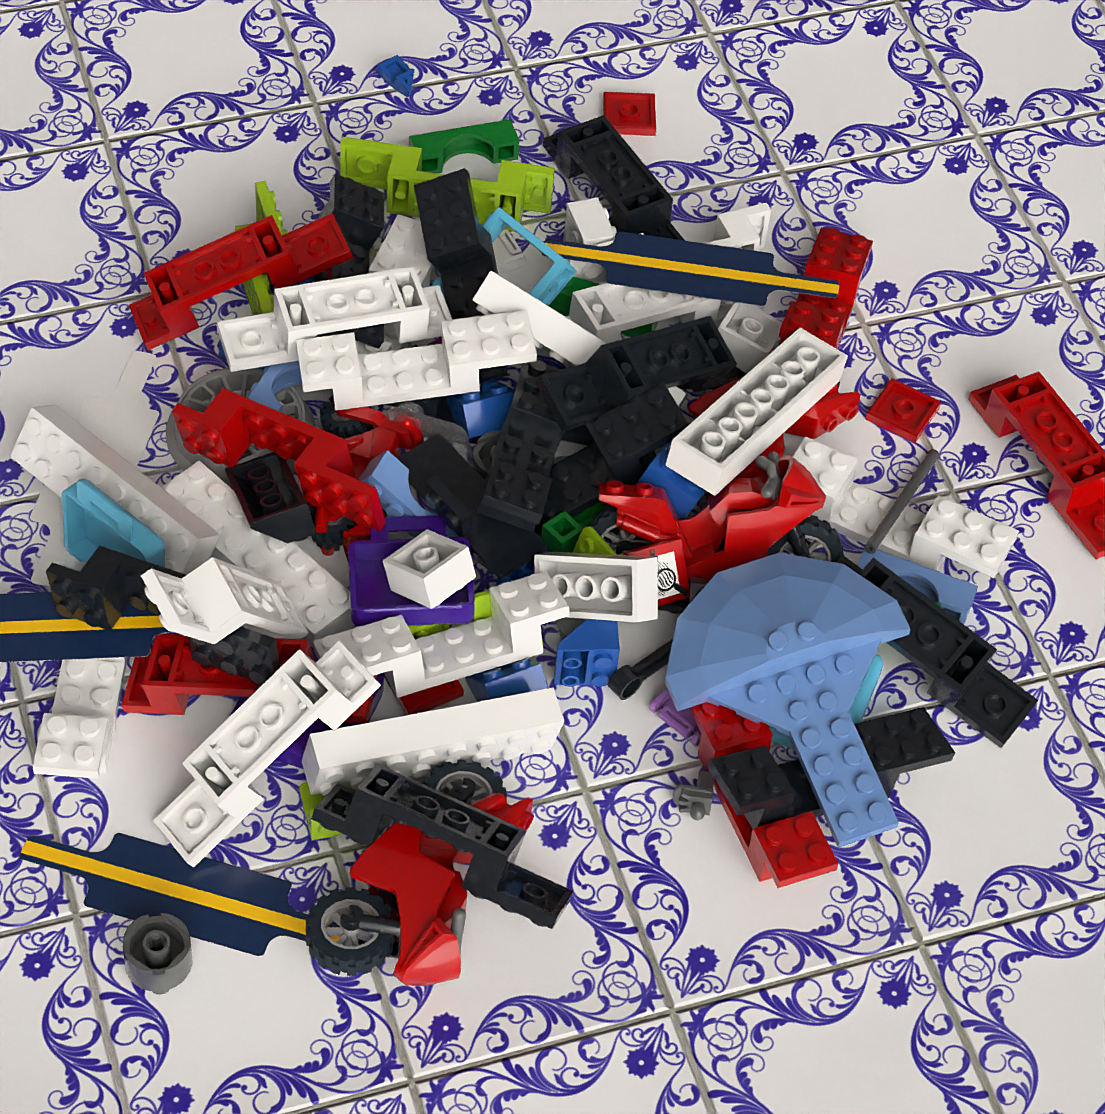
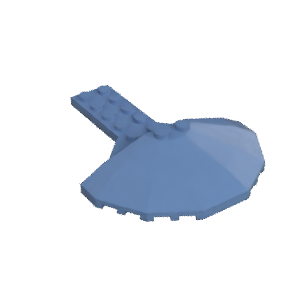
[665,553,910,848]

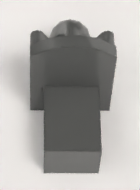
[673,770,714,820]

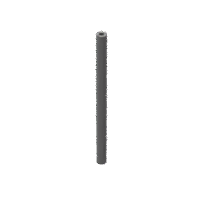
[864,449,940,554]

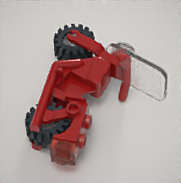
[309,396,473,564]

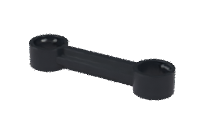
[608,639,673,700]

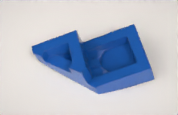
[376,55,415,97]

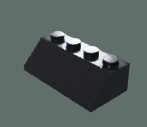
[225,452,316,543]

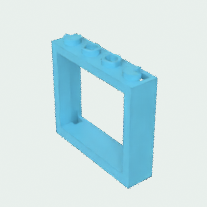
[432,207,577,306]

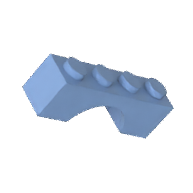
[248,361,302,413]
[359,450,459,538]
[857,549,978,624]

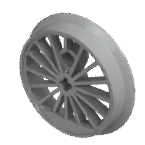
[166,368,316,489]

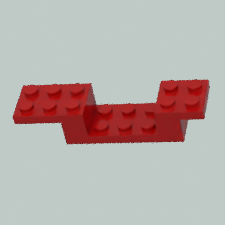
[129,213,354,351]
[779,227,873,349]
[968,371,1105,560]
[172,388,386,532]
[121,634,378,723]
[689,702,839,888]

